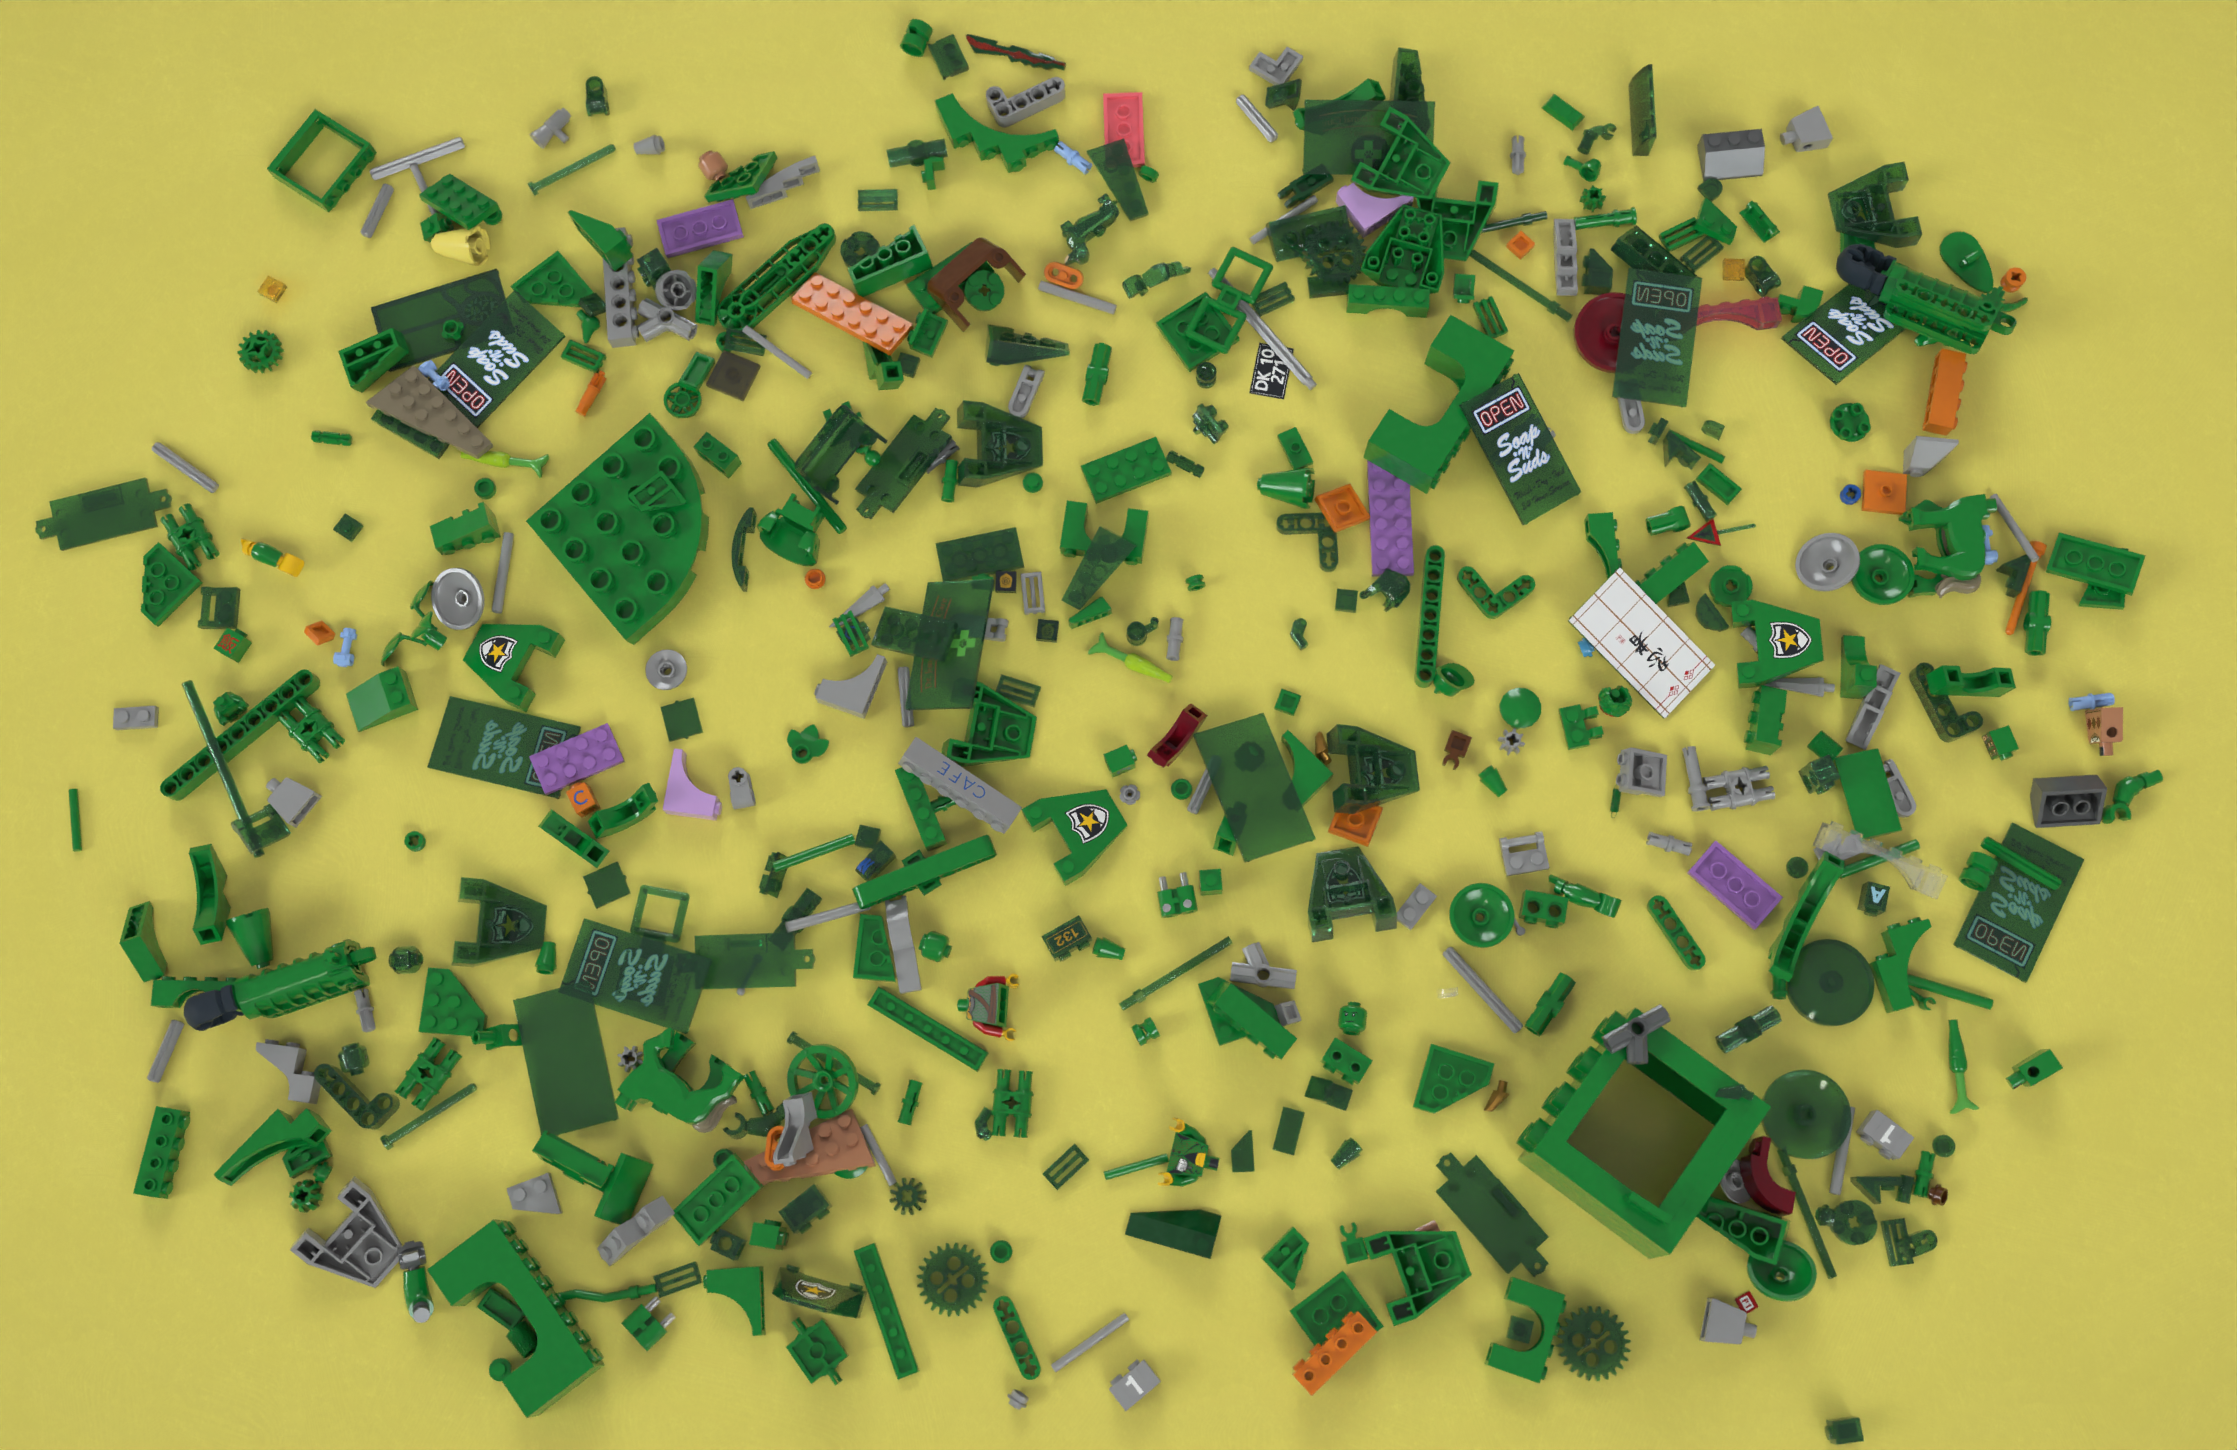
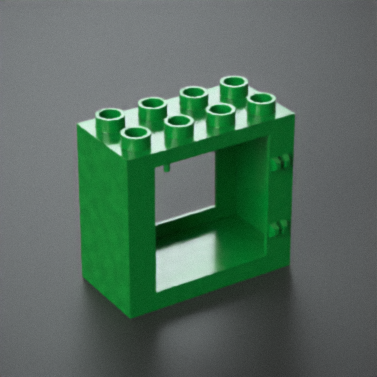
[1516,1007,1771,1259]

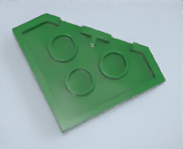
[705,151,778,202]
[510,251,595,307]
[141,542,203,627]
[418,968,488,1037]
[1198,977,1281,1046]
[1413,1044,1494,1114]

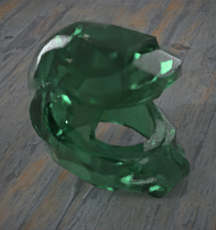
[1359,568,1411,612]

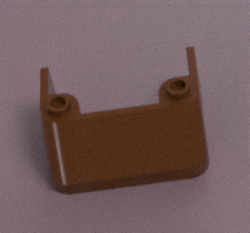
[927,238,1026,332]

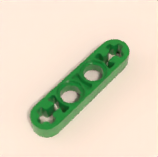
[1647,895,1706,971]
[993,1296,1041,1380]

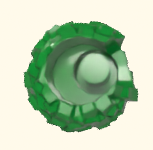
[1598,686,1632,717]

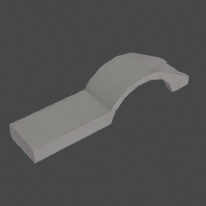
[885,896,922,994]

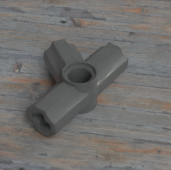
[1602,1004,1671,1064]

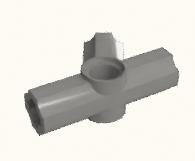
[637,298,698,342]
[1230,942,1297,989]

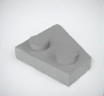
[506,1173,563,1214]

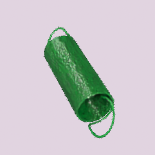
[1610,784,1621,818]

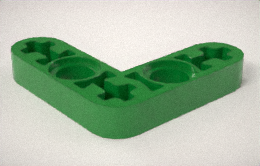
[1457,566,1535,619]

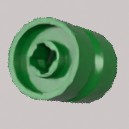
[900,19,933,57]
[1959,852,1998,892]

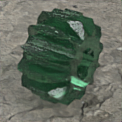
[889,1178,927,1215]

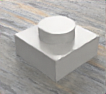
[1275,1000,1302,1026]

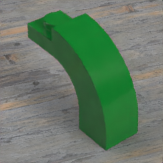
[588,783,658,839]

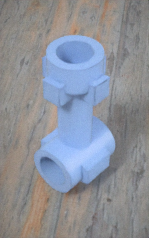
[417,360,450,391]
[1982,525,1998,565]
[333,628,357,667]

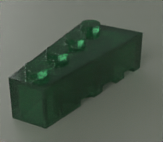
[1389,48,1431,135]
[1061,526,1138,610]

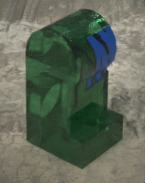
[855,840,896,882]

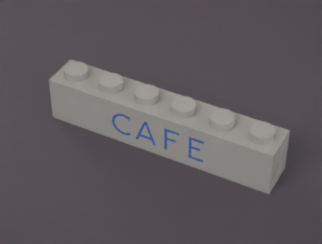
[898,737,1022,834]

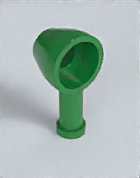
[1563,156,1601,182]

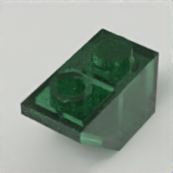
[1581,248,1613,295]

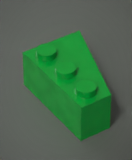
[338,328,409,393]

